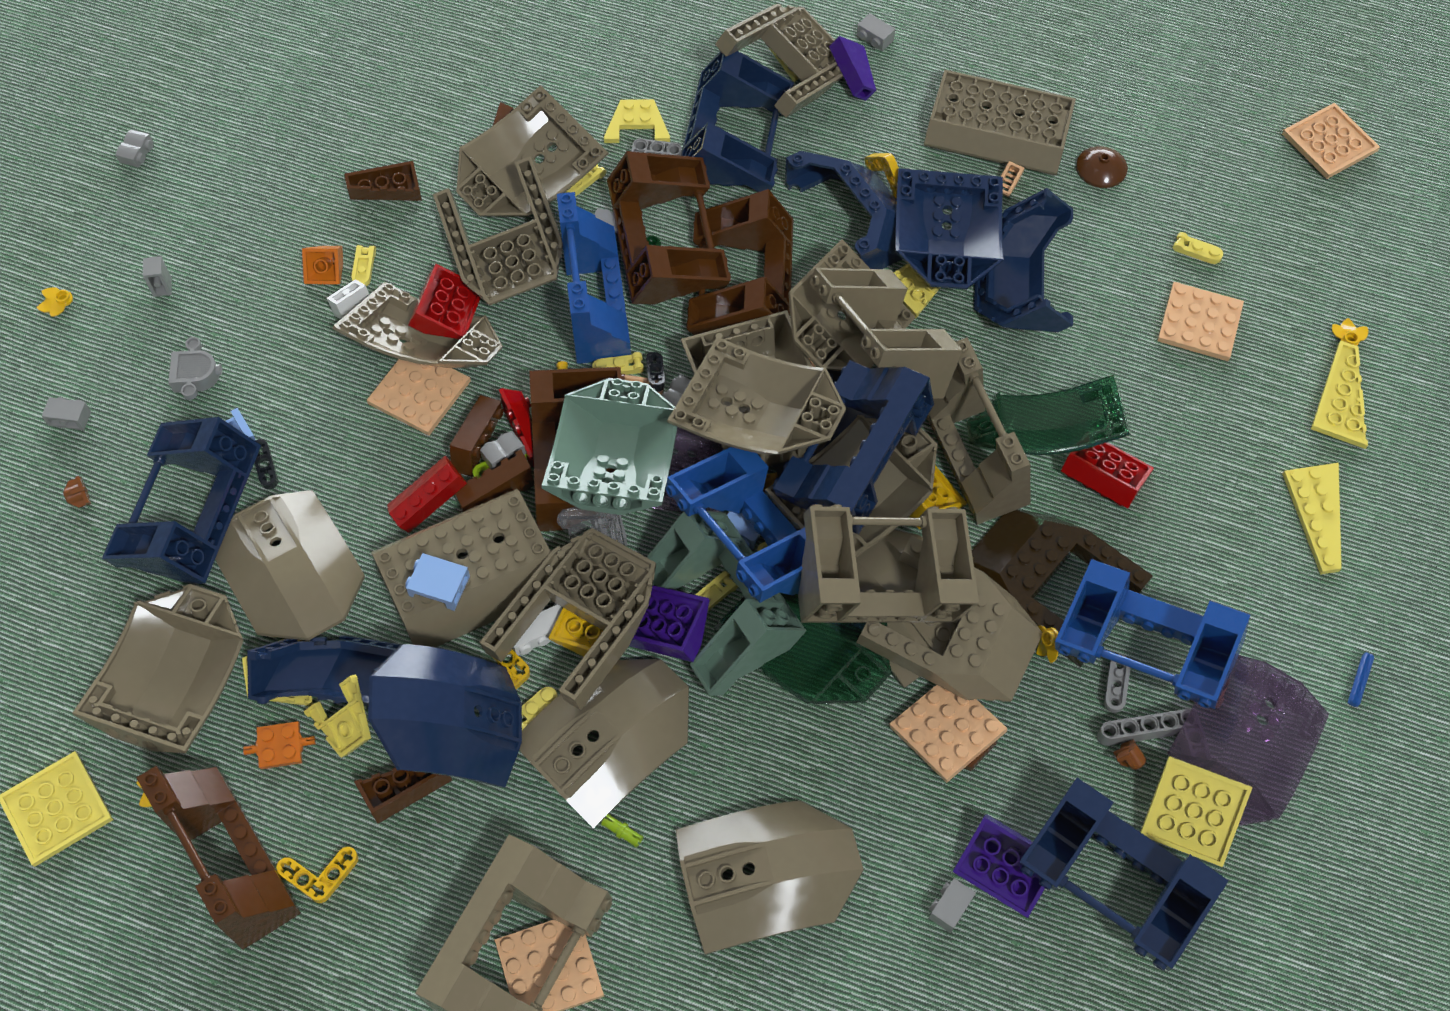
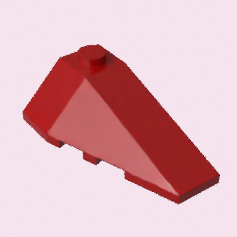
[499,388,534,467]

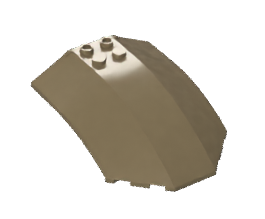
[765,415,937,557]
[73,584,243,753]

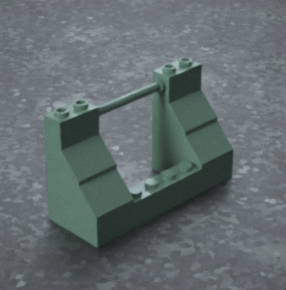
[647,511,806,696]

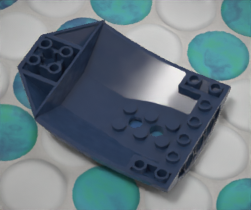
[895,168,1004,290]
[368,644,522,788]

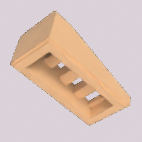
[1001,161,1024,197]

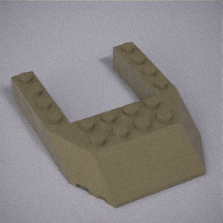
[715,4,844,118]
[433,156,563,305]
[479,528,656,710]
[856,535,1043,702]

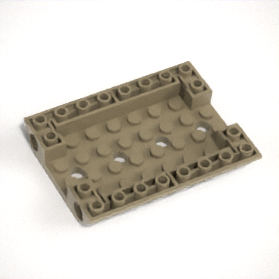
[924,69,1076,175]

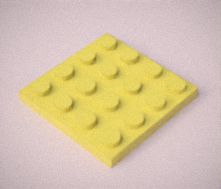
[0,751,113,867]
[1141,756,1252,867]

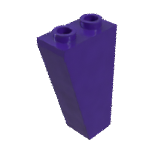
[829,36,876,101]

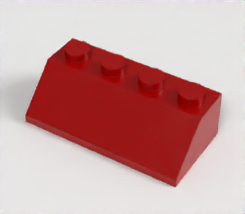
[387,455,467,533]

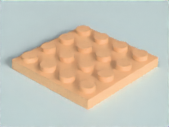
[1282,103,1380,179]
[1157,282,1244,361]
[367,359,471,436]
[890,685,1007,783]
[495,920,604,1011]

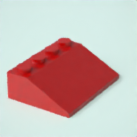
[408,264,480,339]
[1061,432,1154,509]

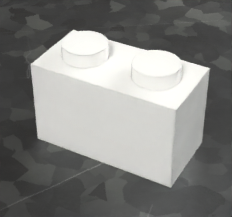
[327,279,369,319]

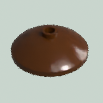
[1076,146,1128,188]

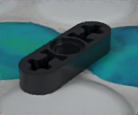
[646,352,665,392]
[254,439,278,490]

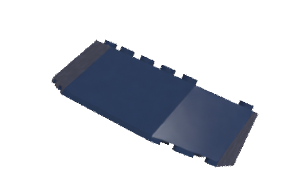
[784,151,902,269]
[974,188,1073,332]
[247,635,402,709]

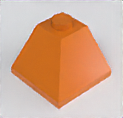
[302,246,343,284]

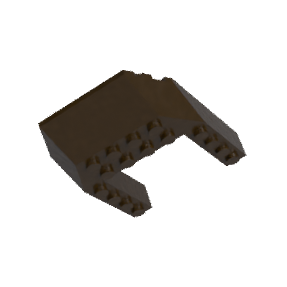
[972,509,1153,668]

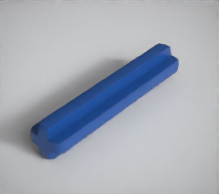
[1348,652,1374,707]

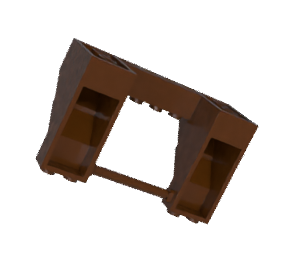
[607,151,731,305]
[686,189,794,335]
[529,367,625,532]
[136,766,301,950]

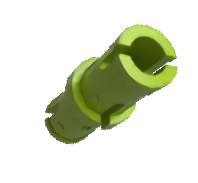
[601,814,644,848]

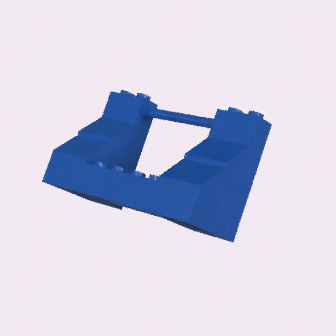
[557,192,631,364]
[666,447,806,603]
[1055,559,1251,709]

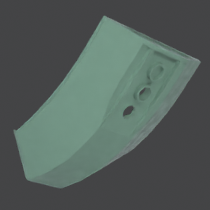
[542,378,677,515]

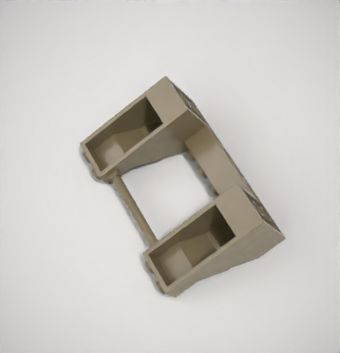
[810,268,963,399]
[927,337,1031,525]
[798,504,979,623]
[415,835,612,1011]

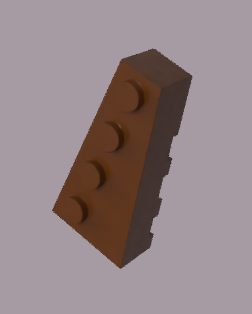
[344,161,422,201]
[450,395,503,477]
[454,449,534,512]
[354,768,453,824]

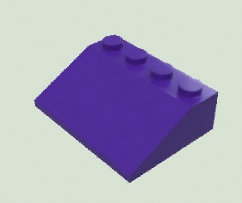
[629,586,710,662]
[953,814,1045,918]

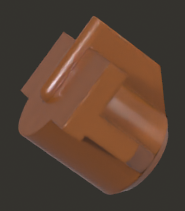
[63,476,91,508]
[1113,739,1147,770]

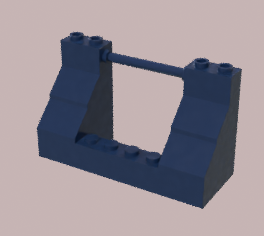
[681,51,794,192]
[773,360,934,534]
[102,417,261,584]
[1018,777,1229,971]

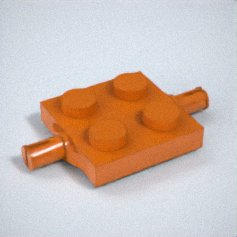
[243,721,316,769]

